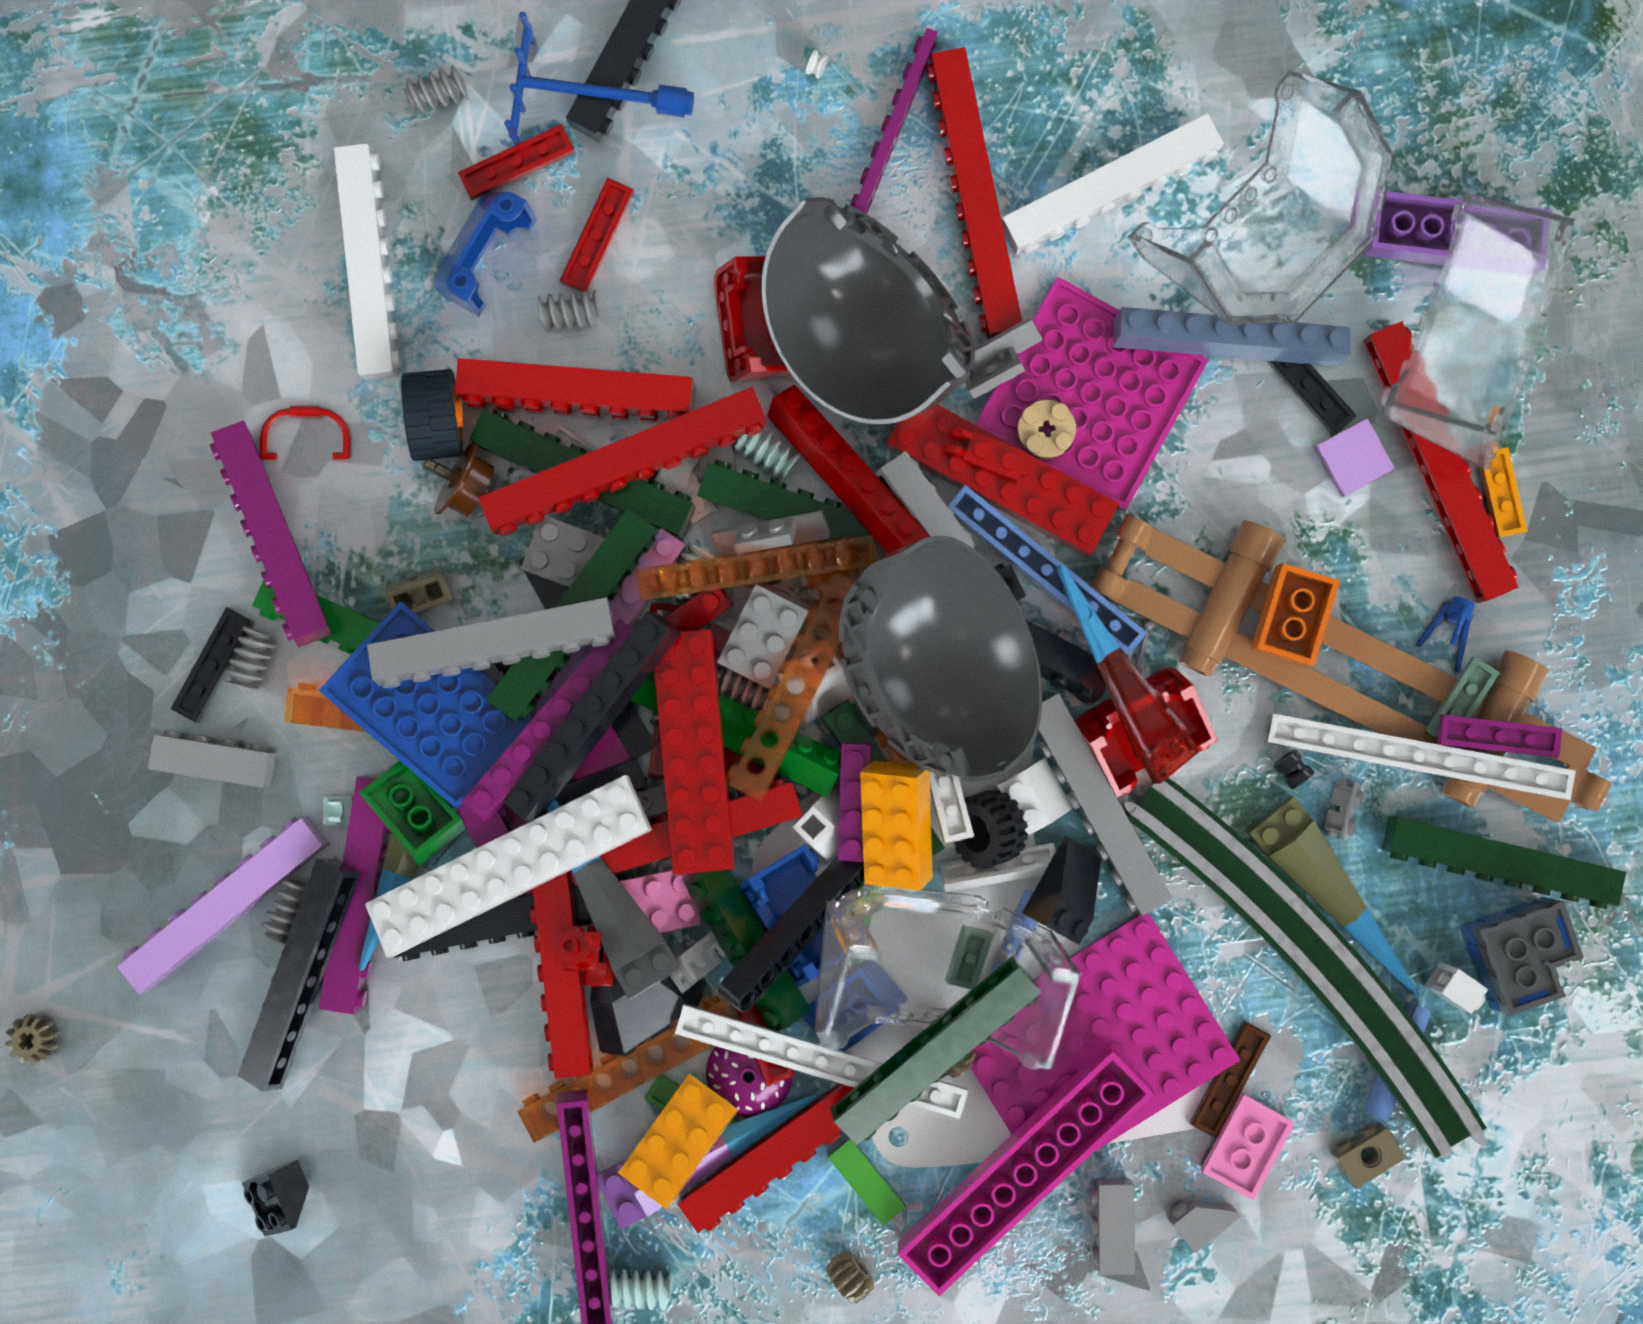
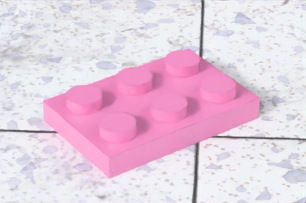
[620,870,701,933]
[1200,1092,1295,1200]

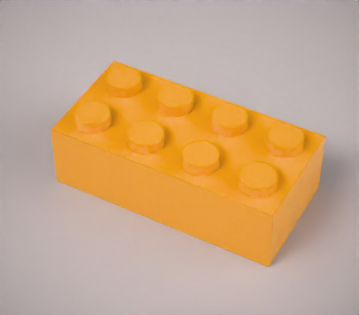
[860,760,933,891]
[618,1073,738,1209]

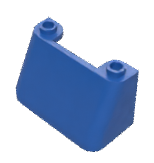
[433,191,537,317]
[739,843,868,987]

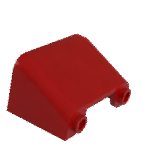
[714,256,792,382]
[1075,667,1218,797]

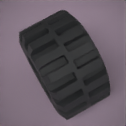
[952,789,1028,869]

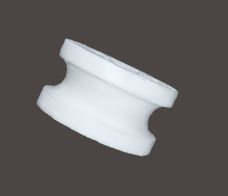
[805,49,828,79]

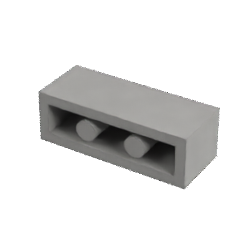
[1090,1178,1135,1275]

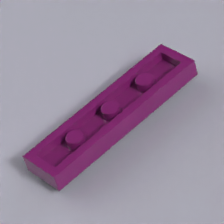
[1437,714,1562,758]
[838,742,873,862]

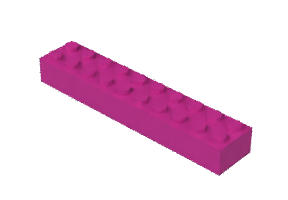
[898,1042,1155,1296]

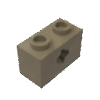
[385,566,452,613]

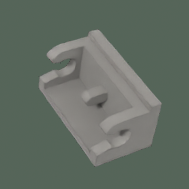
[670,931,726,993]

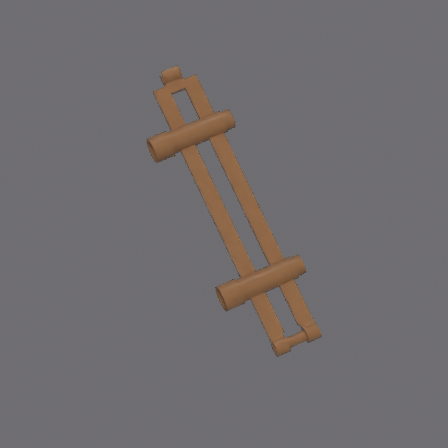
[1090,514,1611,823]

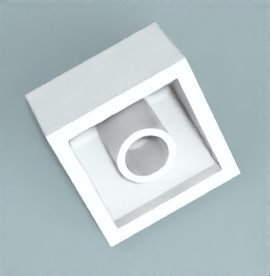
[994,757,1073,836]

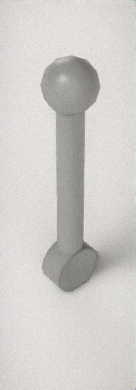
[1130,619,1154,677]

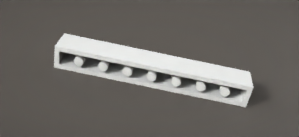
[1002,113,1224,255]
[334,143,402,380]

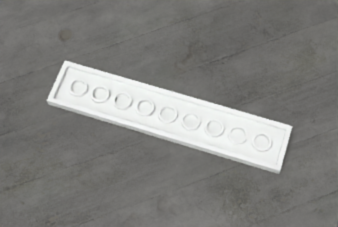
[365,775,652,958]

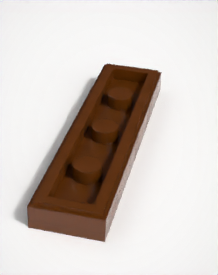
[1189,1021,1271,1139]

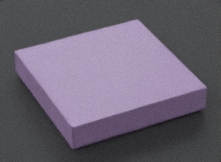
[1315,418,1395,497]

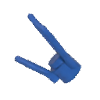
[1416,596,1475,672]

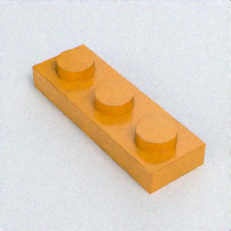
[1477,447,1528,538]

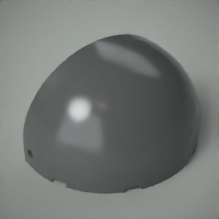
[762,197,975,424]
[838,536,1042,781]

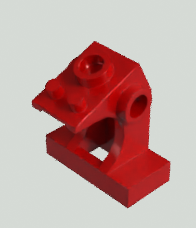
[555,926,614,987]

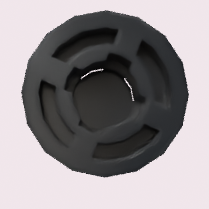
[1273,749,1314,789]

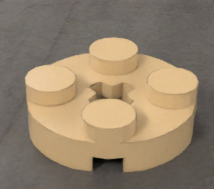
[1017,400,1076,459]

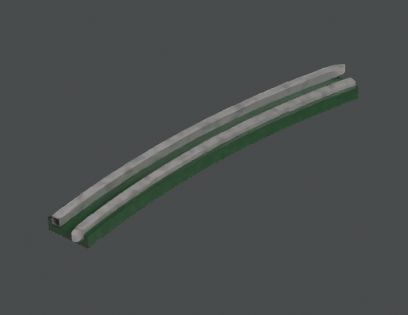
[1123,772,1487,1158]

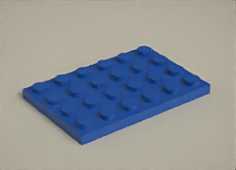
[318,601,534,809]

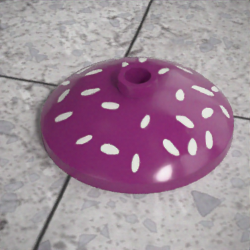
[706,1046,793,1117]

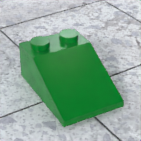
[359,760,466,867]

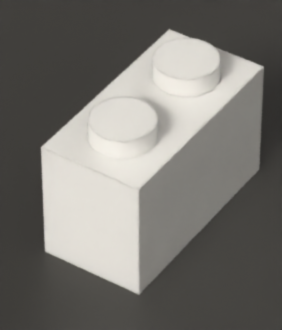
[1424,962,1488,1014]

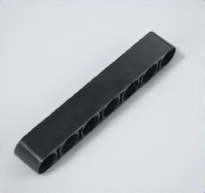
[718,856,865,1012]

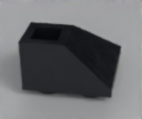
[242,1160,309,1237]

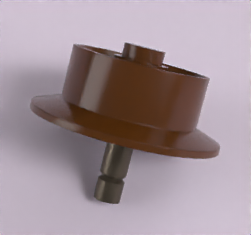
[423,442,494,517]

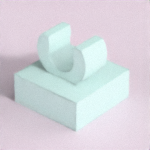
[323,796,353,825]

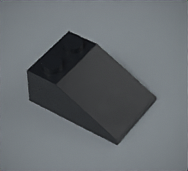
[1022,836,1101,945]

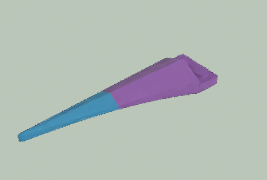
[598,1094,818,1230]

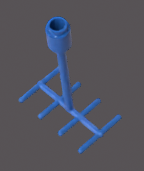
[504,12,694,145]

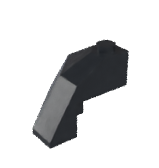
[590,947,707,1056]

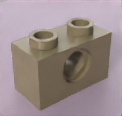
[1330,1122,1406,1189]

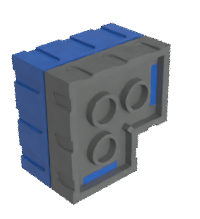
[1460,897,1584,1016]

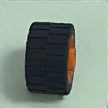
[401,369,464,461]

